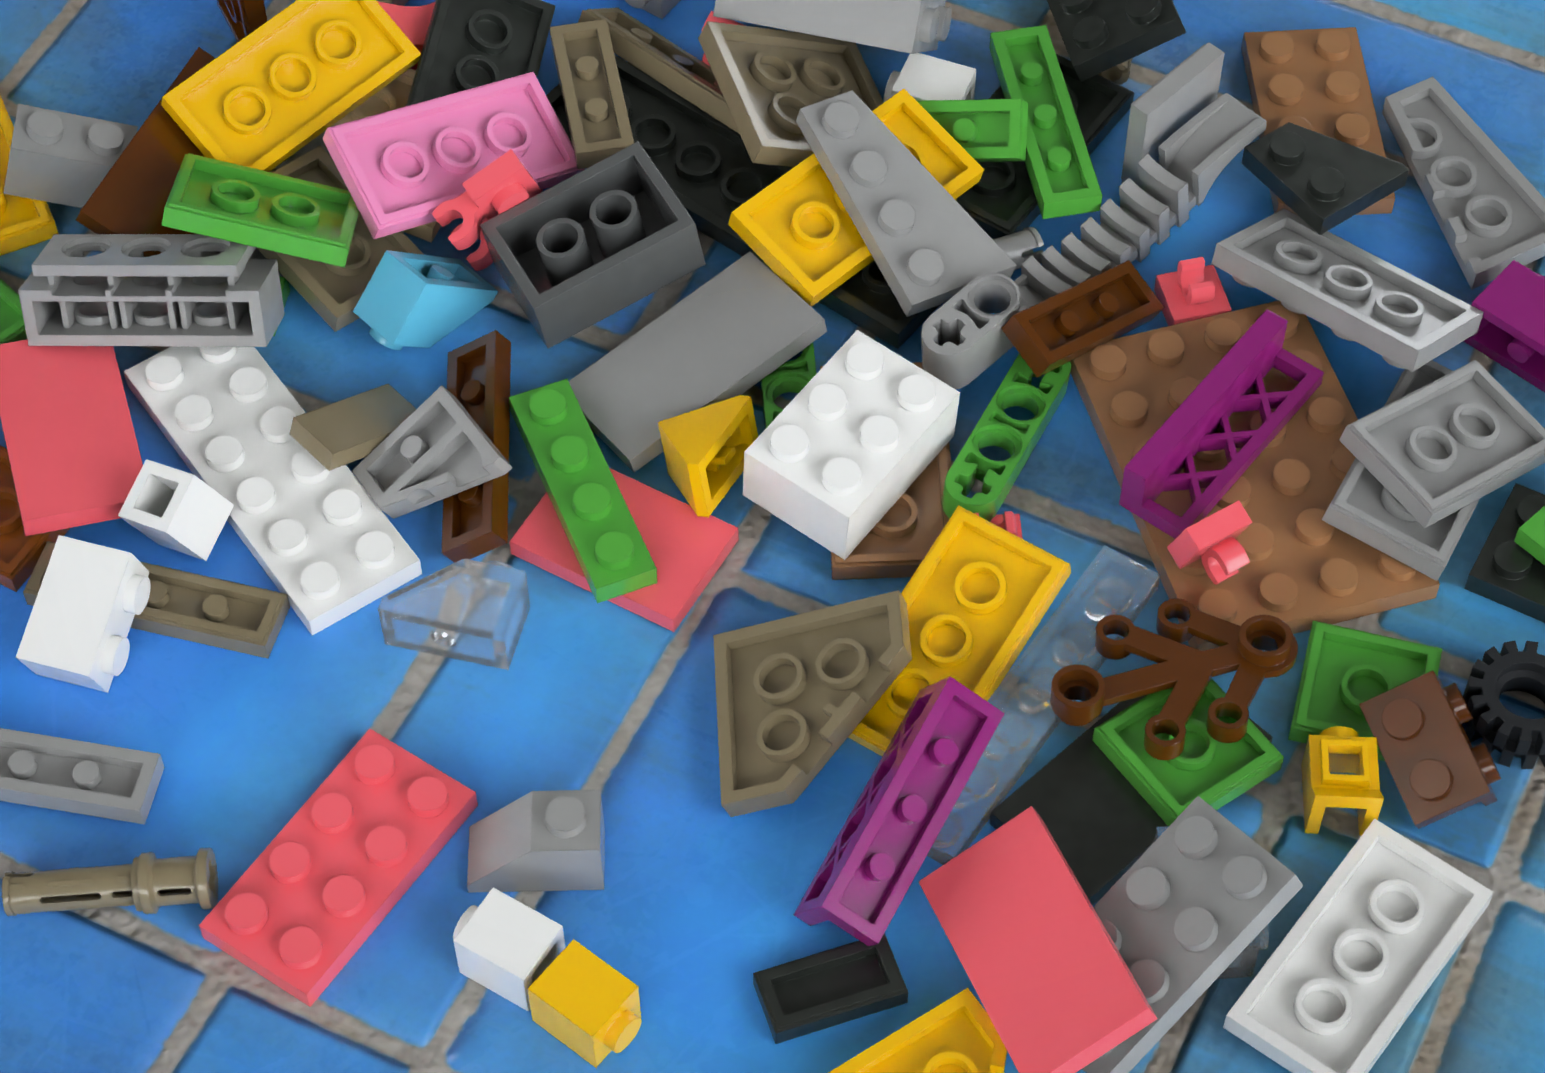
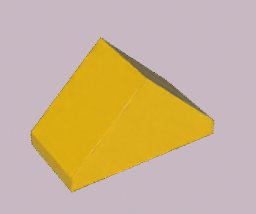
[658,395,758,518]

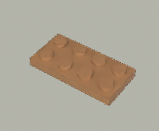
[1241,27,1395,216]

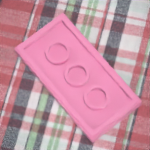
[322,71,585,239]

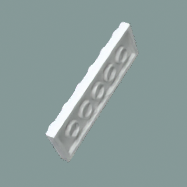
[124,346,422,636]

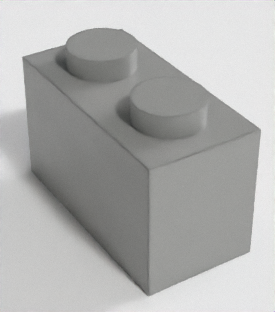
[3,104,138,208]

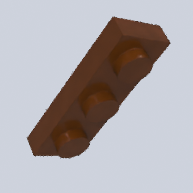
[1001,260,1165,378]

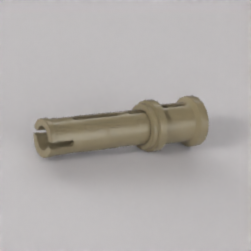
[2,848,218,916]

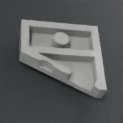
[352,385,513,519]

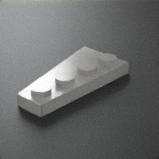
[1382,76,1545,290]
[796,90,1017,317]

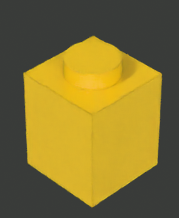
[527,939,642,1068]

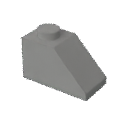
[467,790,605,893]

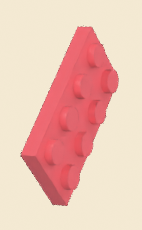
[199,729,478,1007]

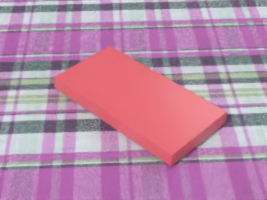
[0,339,143,536]
[918,806,1158,1073]

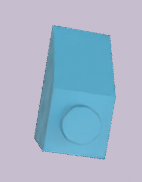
[353,250,498,350]

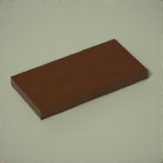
[76,47,216,257]

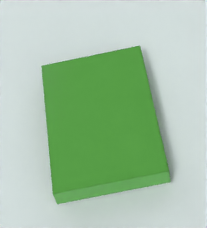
[161,153,360,268]

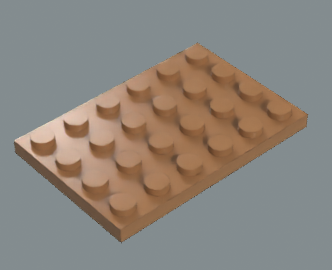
[1070,300,1440,651]

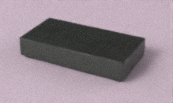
[753,933,908,1044]

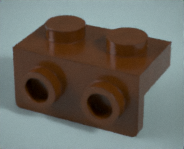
[1359,670,1501,829]

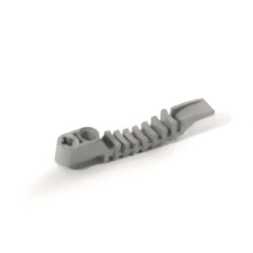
[921,93,1267,389]

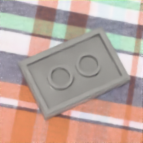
[1339,360,1545,529]

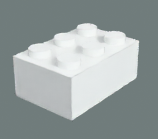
[742,330,960,560]

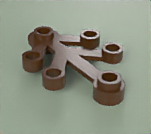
[1050,598,1298,760]

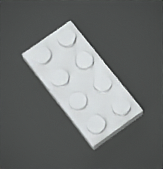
[1223,818,1493,1073]

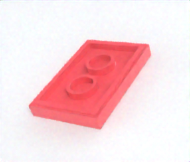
[509,468,739,632]

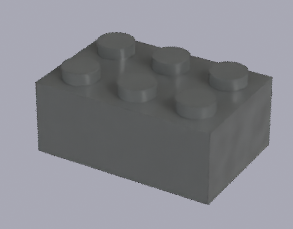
[480,141,706,349]

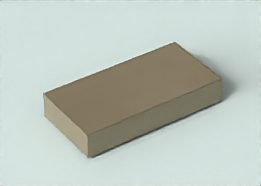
[289,384,416,471]

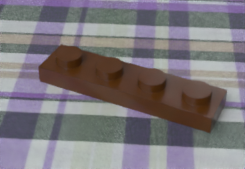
[441,330,511,565]

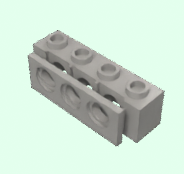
[18,234,285,347]

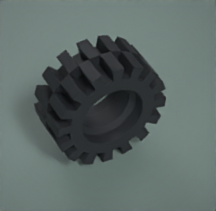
[1463,641,1545,769]

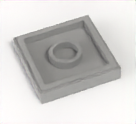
[1121,42,1225,186]

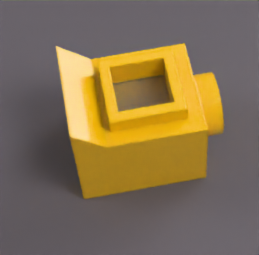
[1301,726,1384,836]

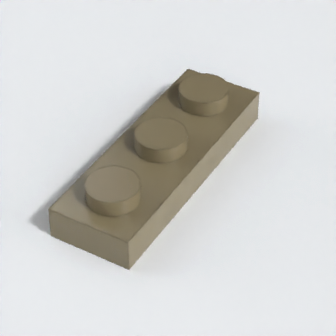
[550,19,634,169]

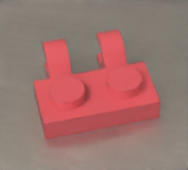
[432,149,543,271]

